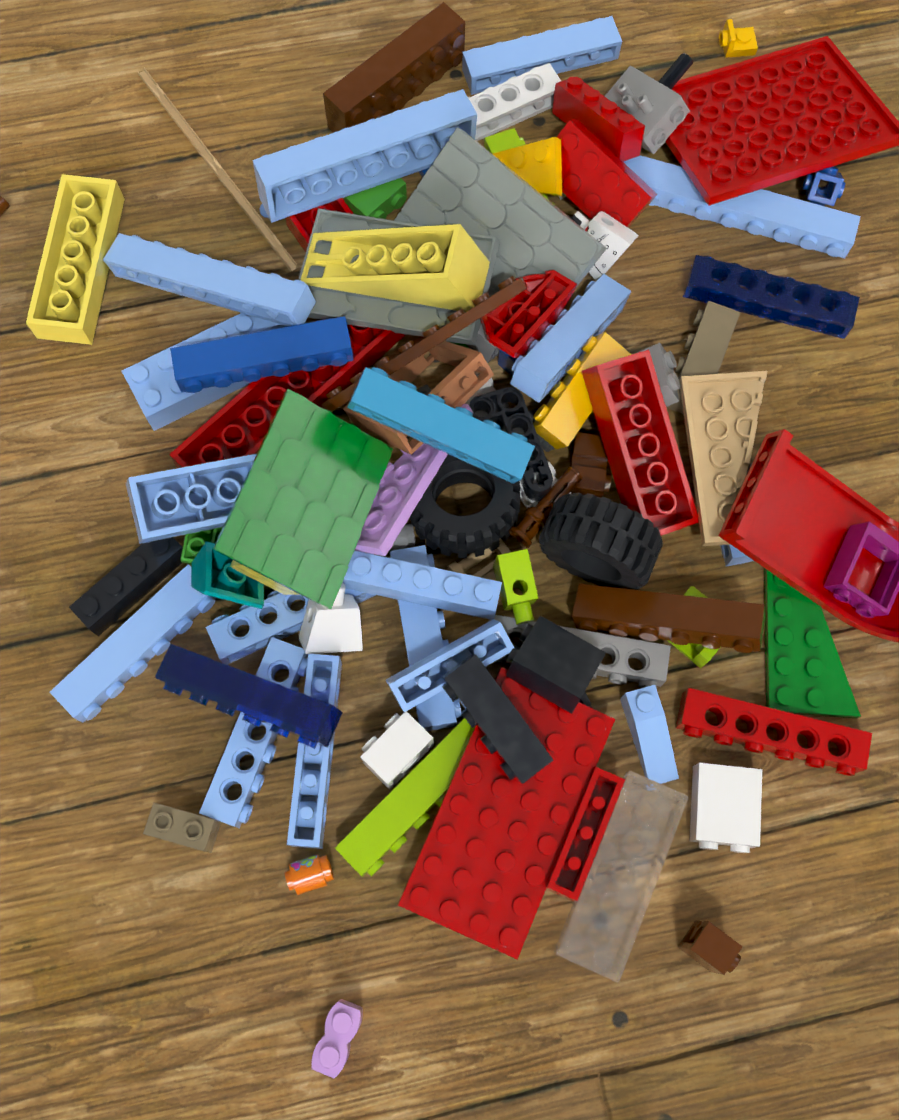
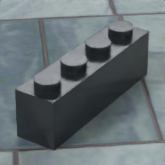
[69,537,183,637]
[442,654,553,784]

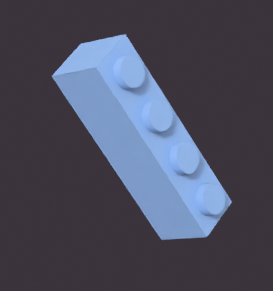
[386,619,514,712]

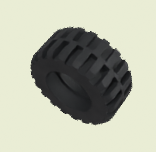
[410,454,520,558]
[539,493,663,590]

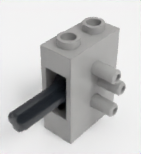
[605,53,693,155]

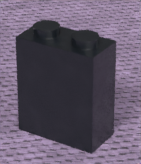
[506,616,606,714]

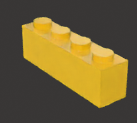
[533,332,631,449]

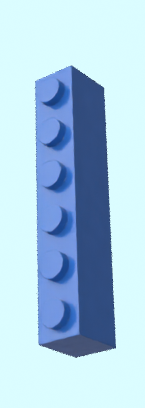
[170,316,354,393]

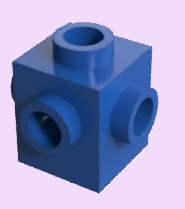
[802,166,845,206]

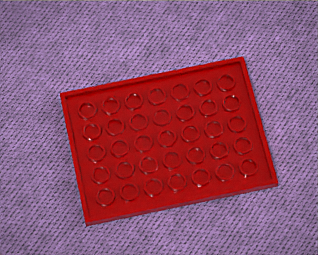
[665,36,899,206]

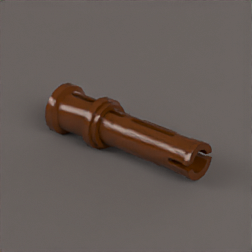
[509,467,583,548]

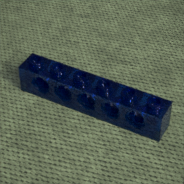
[683,255,860,339]

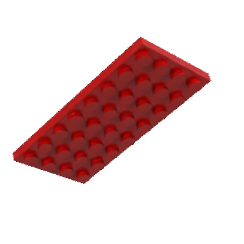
[397,667,615,960]

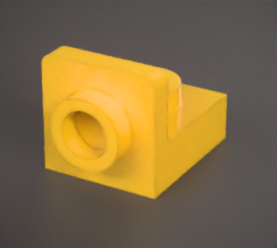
[719,19,758,58]

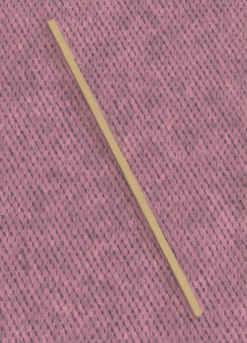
[137,67,297,272]

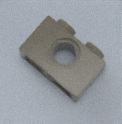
[143,802,221,853]

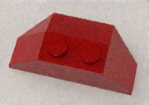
[480,270,577,358]

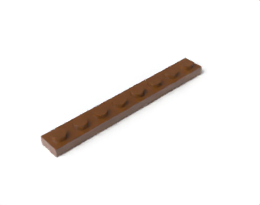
[321,276,529,412]

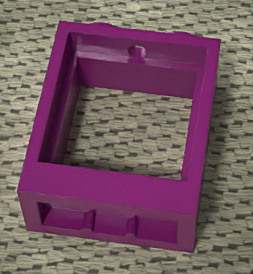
[823,522,899,618]

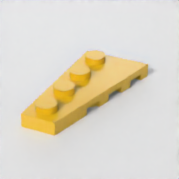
[493,137,562,196]

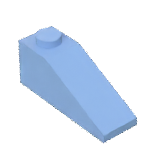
[620,685,679,787]

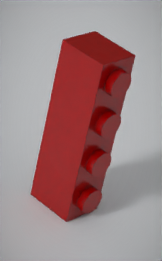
[552,77,645,162]
[546,767,625,901]

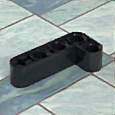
[469,387,553,502]

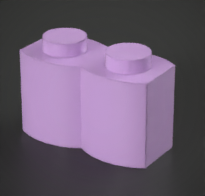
[312,999,363,1078]

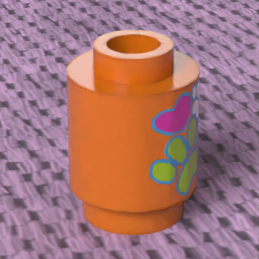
[285,854,334,895]

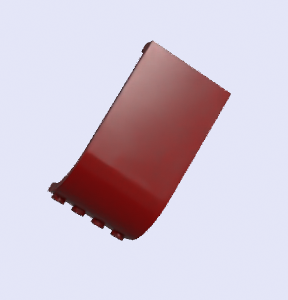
[718,429,899,643]

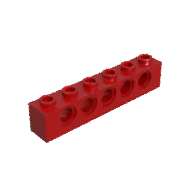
[676,688,872,776]

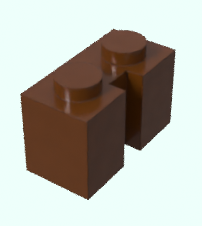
[570,432,611,498]
[678,920,743,975]

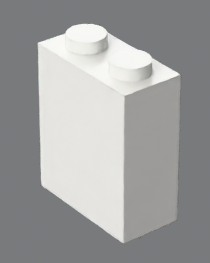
[689,763,762,853]

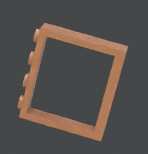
[343,336,494,455]

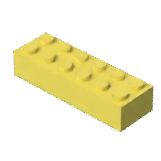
[26,174,125,345]

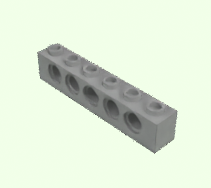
[488,615,671,689]

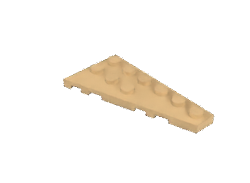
[679,371,768,546]

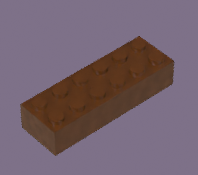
[323,2,465,133]

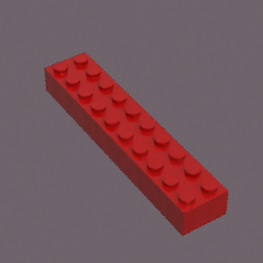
[169,325,406,468]

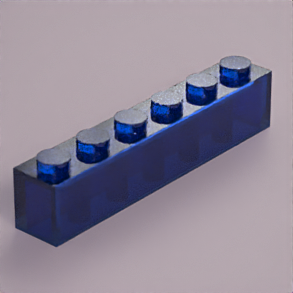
[155,644,343,749]

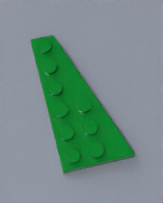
[764,568,861,718]

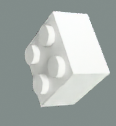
[361,711,434,790]

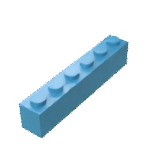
[347,367,535,484]

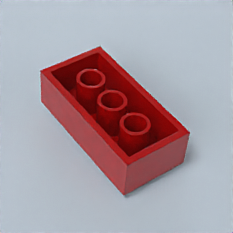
[557,119,658,228]

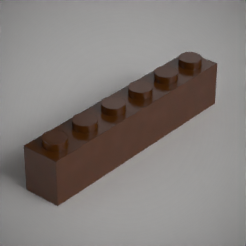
[572,584,765,653]

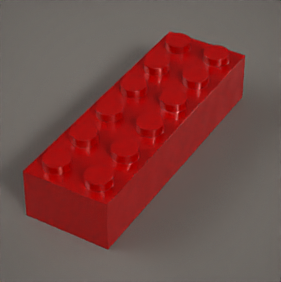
[581,349,699,536]

